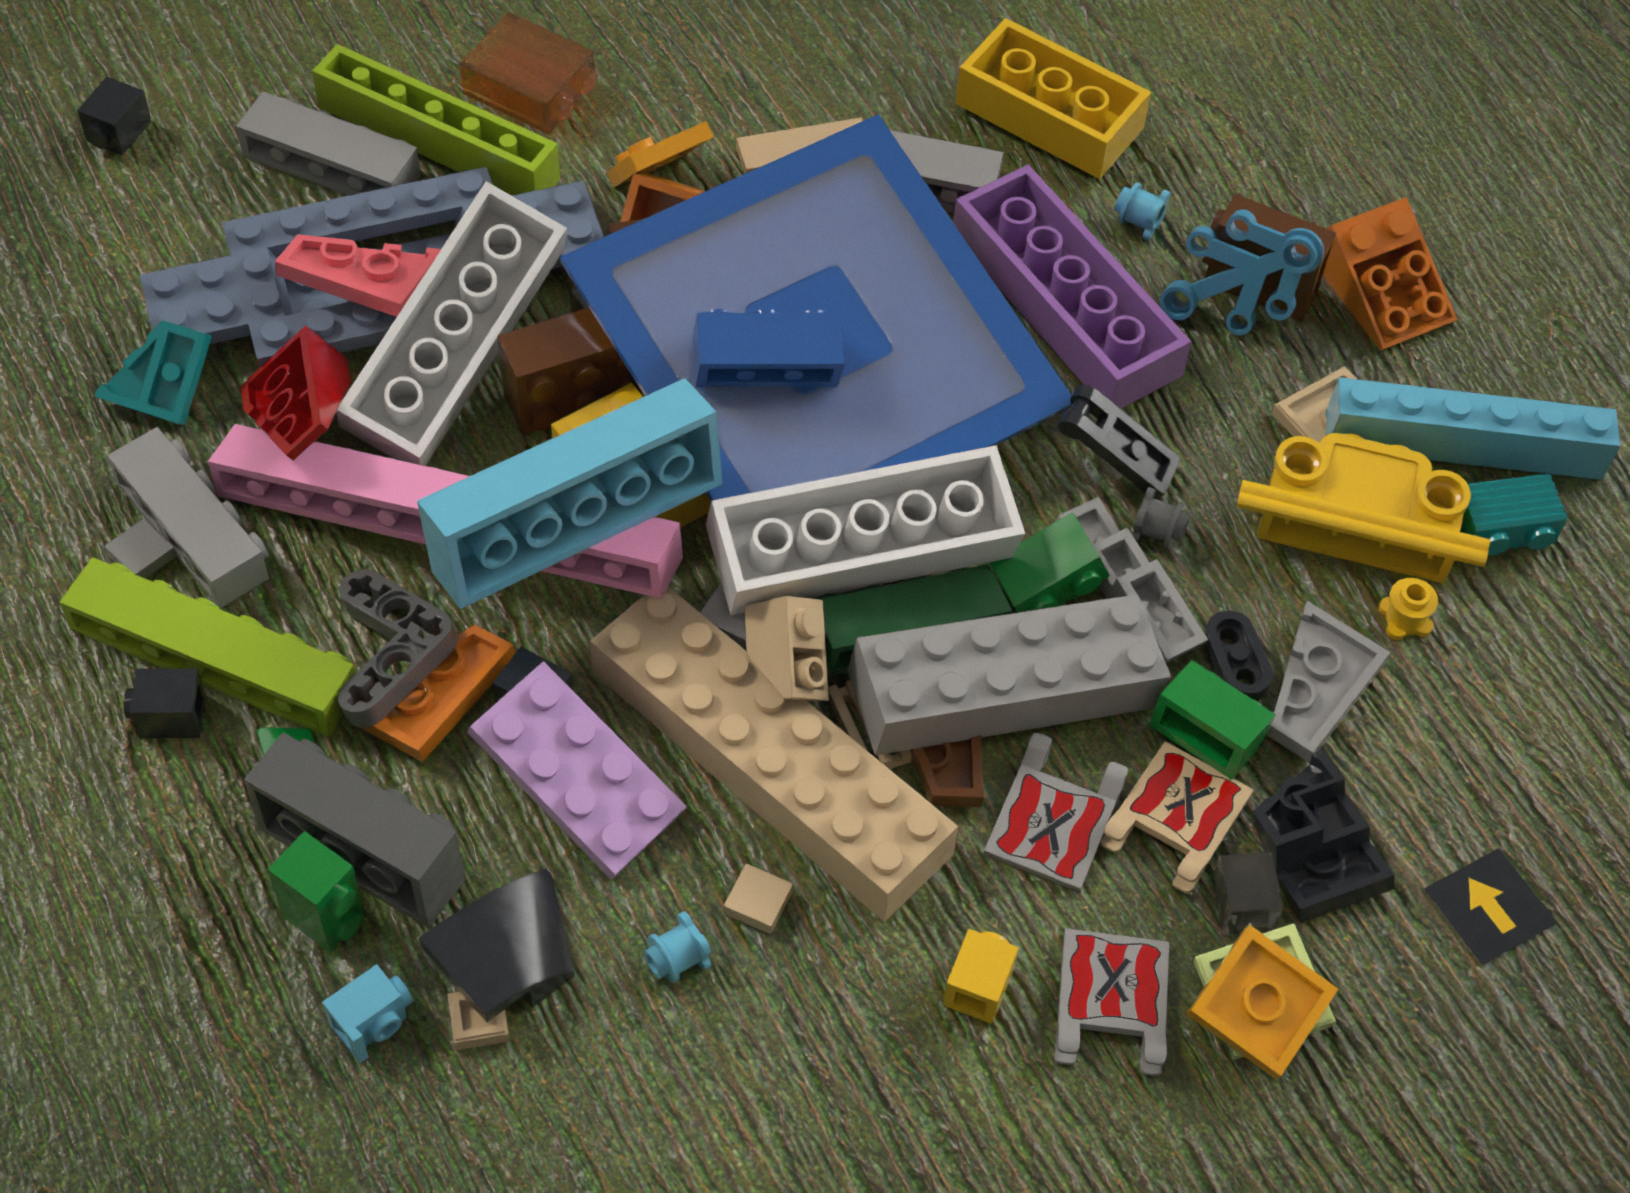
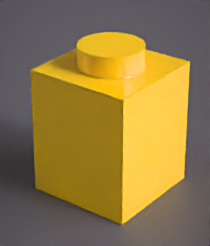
[943,929,1019,1024]

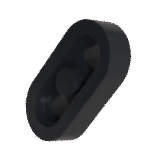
[1204,610,1273,701]

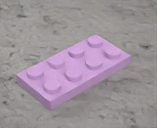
[467,661,687,880]

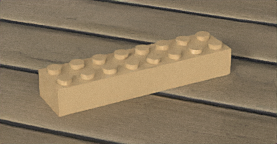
[590,587,958,922]

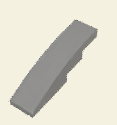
[1056,497,1208,663]

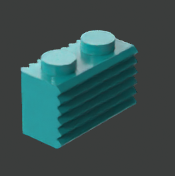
[1460,474,1567,555]

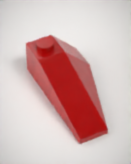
[241,325,351,461]

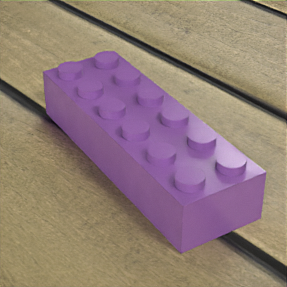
[953,164,1192,409]

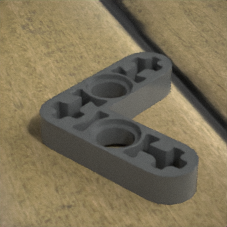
[338,569,458,727]

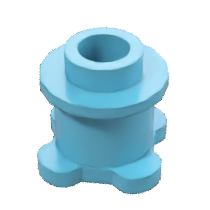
[1114,182,1171,241]
[644,911,711,983]

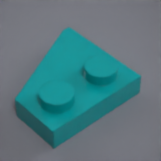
[94,320,212,425]

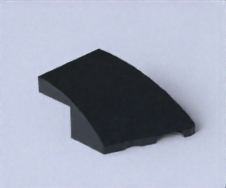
[1253,749,1395,923]
[419,869,575,1023]

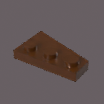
[910,735,984,807]

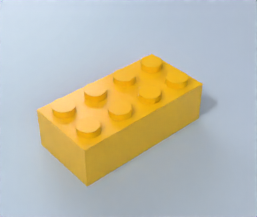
[955,18,1151,179]

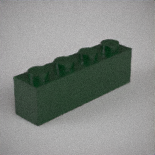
[817,564,1012,677]

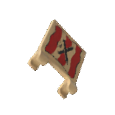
[1100,741,1254,894]

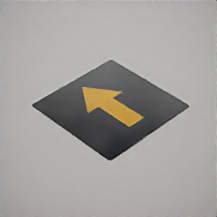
[1425,849,1557,965]

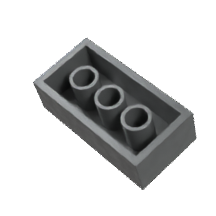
[244,733,465,928]

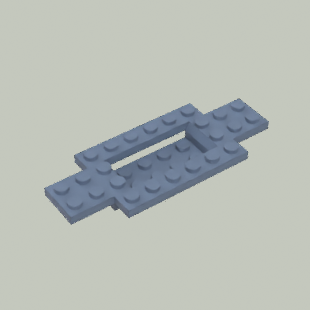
[139,167,604,368]

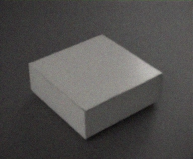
[104,518,176,579]

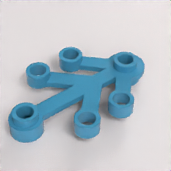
[1160,209,1324,336]

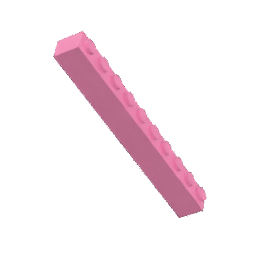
[208,424,683,599]

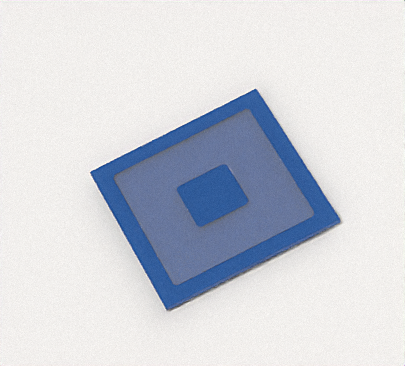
[560,114,1072,501]

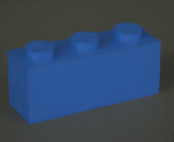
[692,309,845,387]

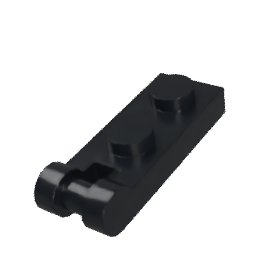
[1058,384,1181,499]

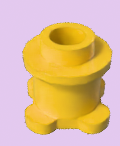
[1378,578,1438,640]

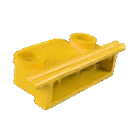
[1236,433,1490,584]

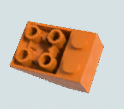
[1324,197,1458,351]

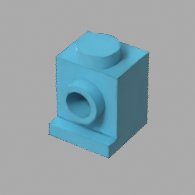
[322,964,414,1064]

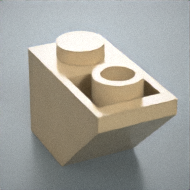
[744,596,829,702]

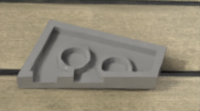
[1267,601,1391,762]

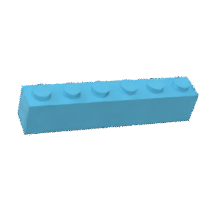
[1326,377,1620,480]

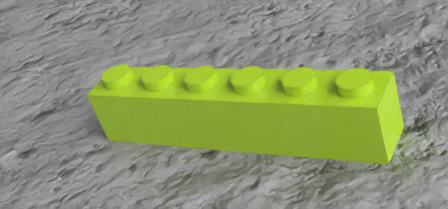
[312,44,560,196]
[59,557,356,737]

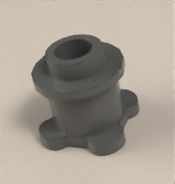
[1132,487,1190,548]

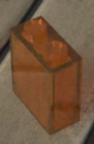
[460,12,597,135]

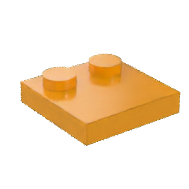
[606,121,714,188]
[1186,925,1338,1079]

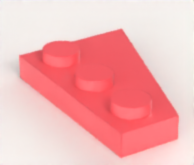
[275,234,441,317]

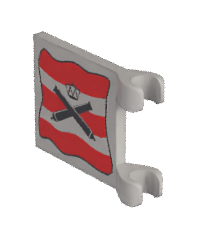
[984,733,1128,892]
[1054,928,1170,1076]

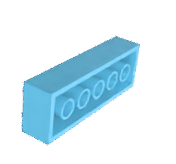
[417,378,723,609]

